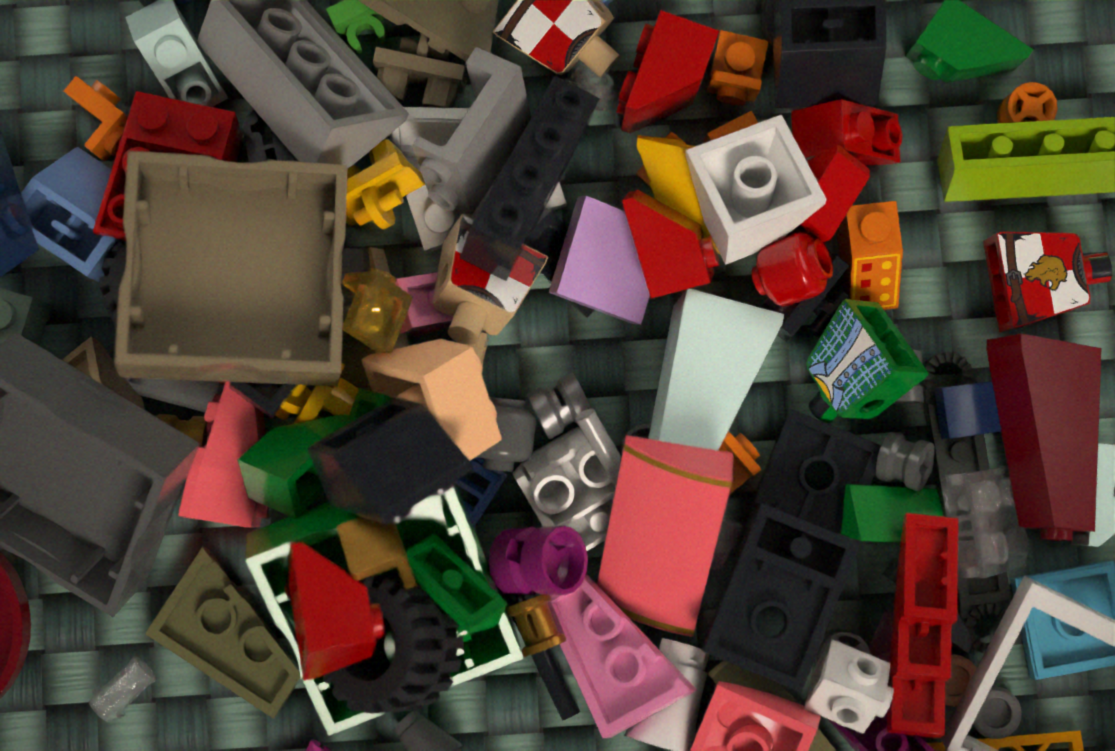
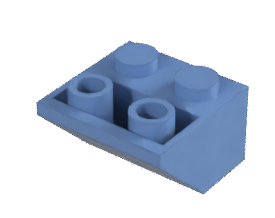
[21,147,127,282]

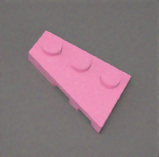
[548,575,697,738]

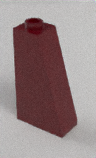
[986,333,1102,541]

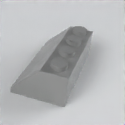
[197,0,409,168]

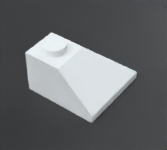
[686,114,826,265]

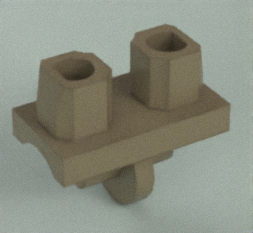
[373,33,467,108]

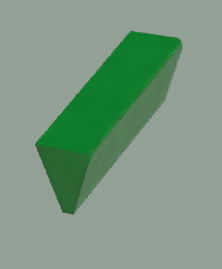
[841,484,944,542]
[405,533,507,634]

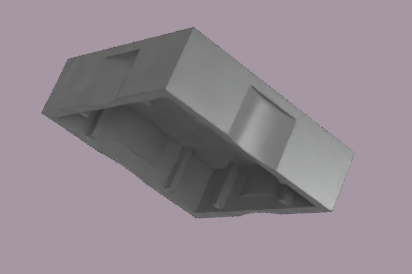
[0,333,200,617]

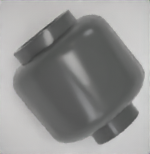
[476,397,536,472]

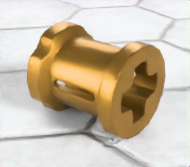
[506,594,567,657]

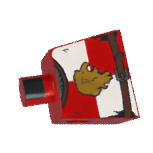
[983,232,1112,333]

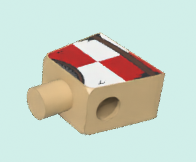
[493,0,620,78]
[432,214,548,345]

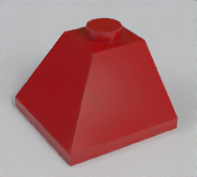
[287,542,383,681]

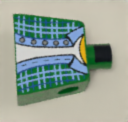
[806,299,929,423]

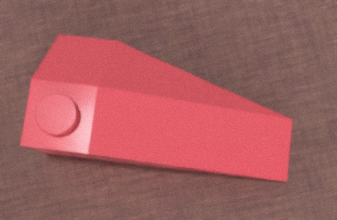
[178,381,270,528]

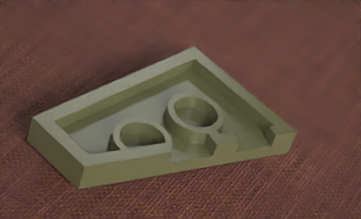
[145,547,301,718]

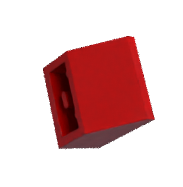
[616,10,719,134]

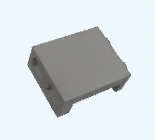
[412,47,531,215]

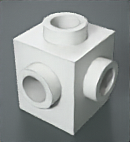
[804,639,894,733]

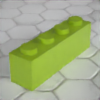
[937,117,1115,202]

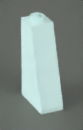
[649,289,784,450]

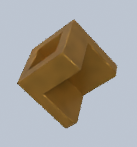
[337,517,417,589]

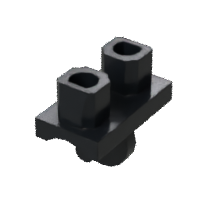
[760,256,851,342]

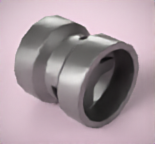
[527,372,591,439]

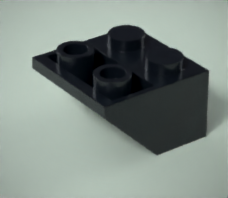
[772,0,887,109]
[307,397,473,525]

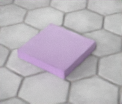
[549,196,650,325]

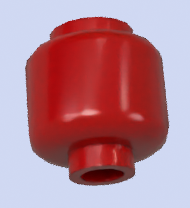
[752,232,833,307]

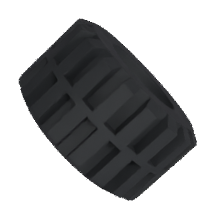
[323,576,463,714]

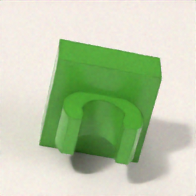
[326,0,386,54]

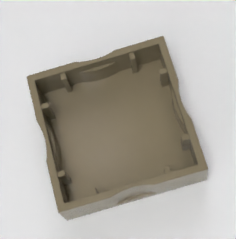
[115,151,347,386]

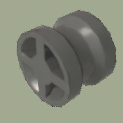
[876,432,935,491]

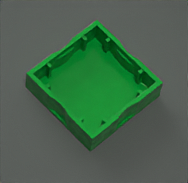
[245,485,524,736]

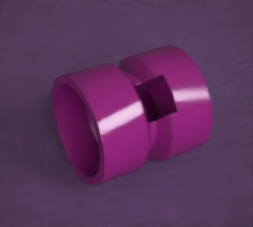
[489,526,588,595]

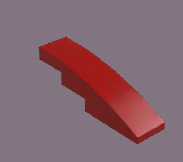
[887,513,958,738]

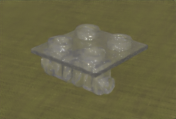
[942,466,1029,578]

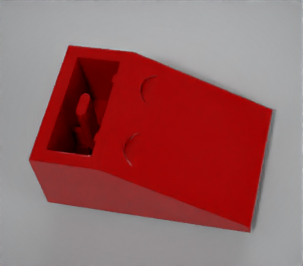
[93,91,244,241]

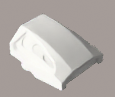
[512,427,615,551]

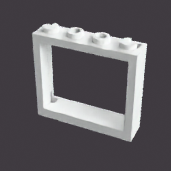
[941,575,1115,751]

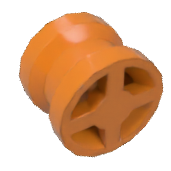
[997,82,1058,123]

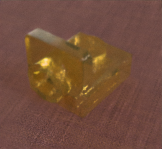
[342,268,413,353]

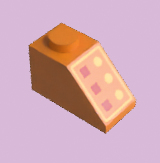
[836,201,903,310]

